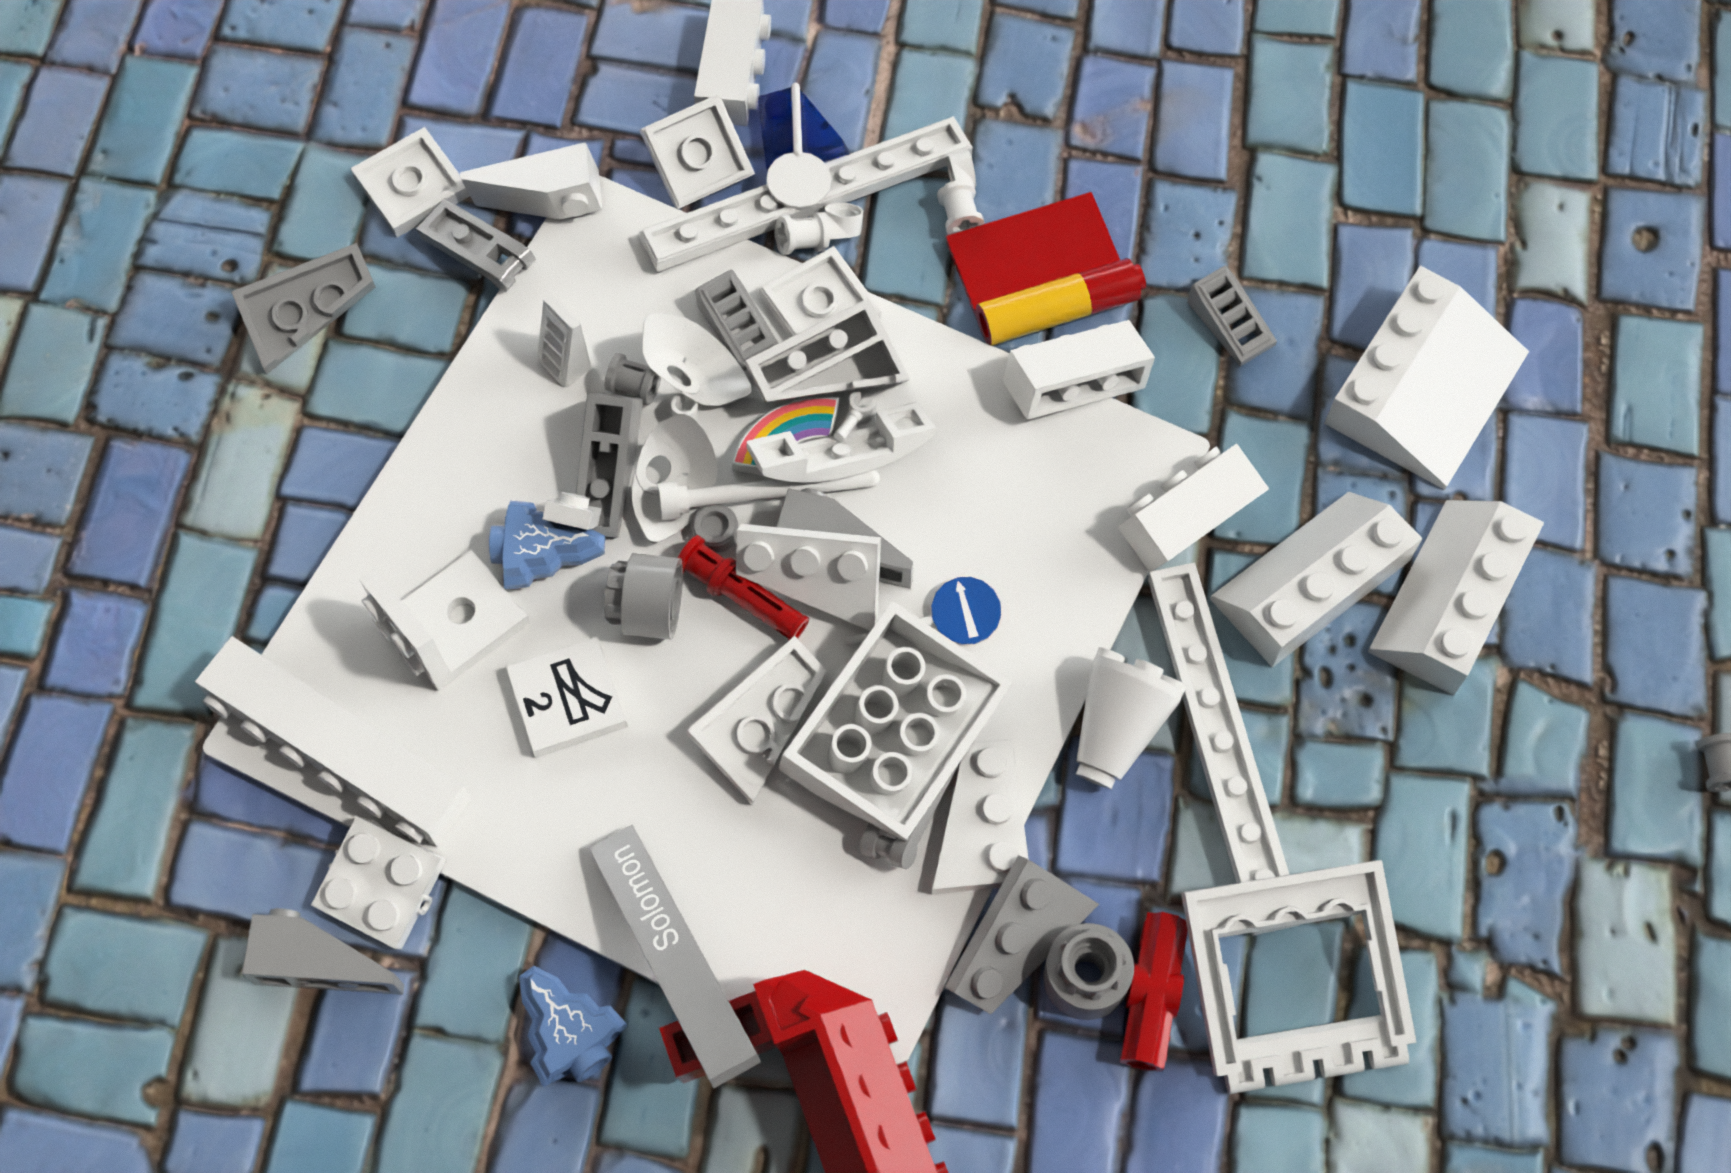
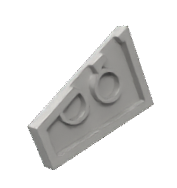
[231,243,375,374]
[945,855,1099,1014]

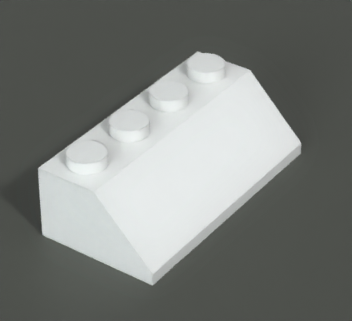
[1210,492,1422,667]
[1368,500,1544,696]

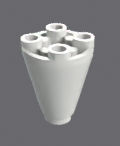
[1076,647,1187,790]

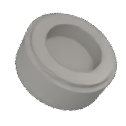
[691,504,739,553]

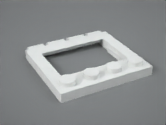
[1181,860,1417,1094]

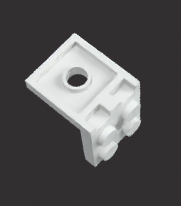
[359,550,530,691]

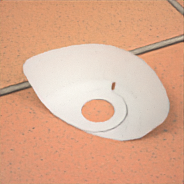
[642,313,752,406]
[631,413,717,542]

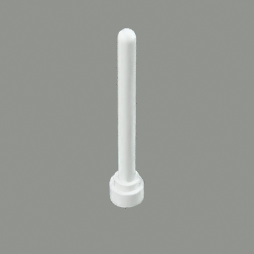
[657,469,879,520]

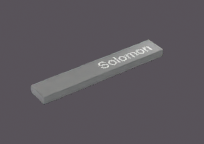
[589,825,761,1088]

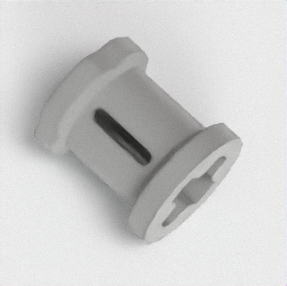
[604,353,661,405]
[1697,733,1731,792]

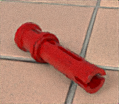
[678,535,810,641]

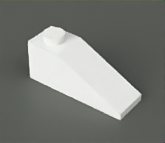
[460,142,602,220]

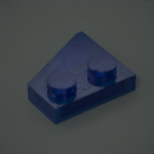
[758,87,849,170]

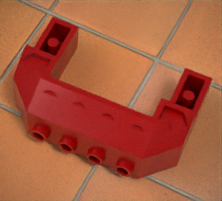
[659,969,949,1173]

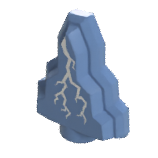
[489,500,606,590]
[519,966,628,1087]

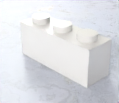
[694,0,771,126]
[1003,320,1155,420]
[1118,444,1269,572]

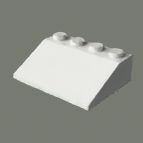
[1324,265,1529,490]
[779,601,1013,842]

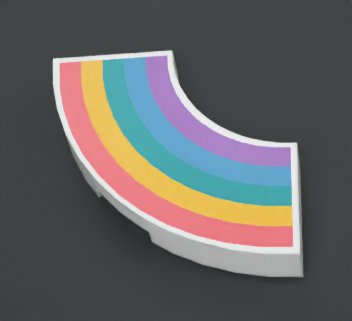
[732,397,840,475]

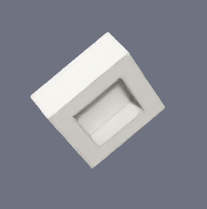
[543,492,602,530]

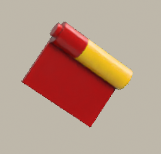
[945,191,1146,346]

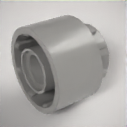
[604,553,683,640]
[1043,923,1134,1020]

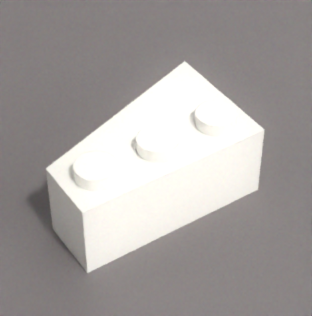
[744,297,911,403]

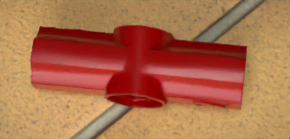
[1119,912,1188,1072]

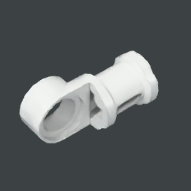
[937,150,984,235]
[775,202,864,255]

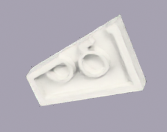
[736,524,881,631]
[687,636,827,804]
[932,739,1029,895]

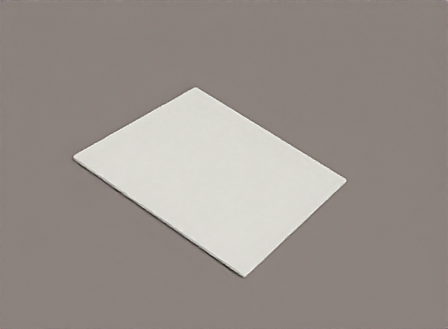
[203,175,1210,1064]

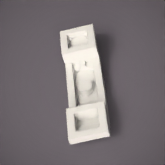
[747,402,936,482]

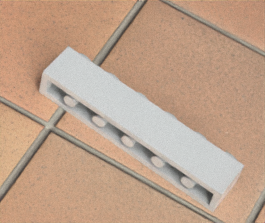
[195,636,472,847]

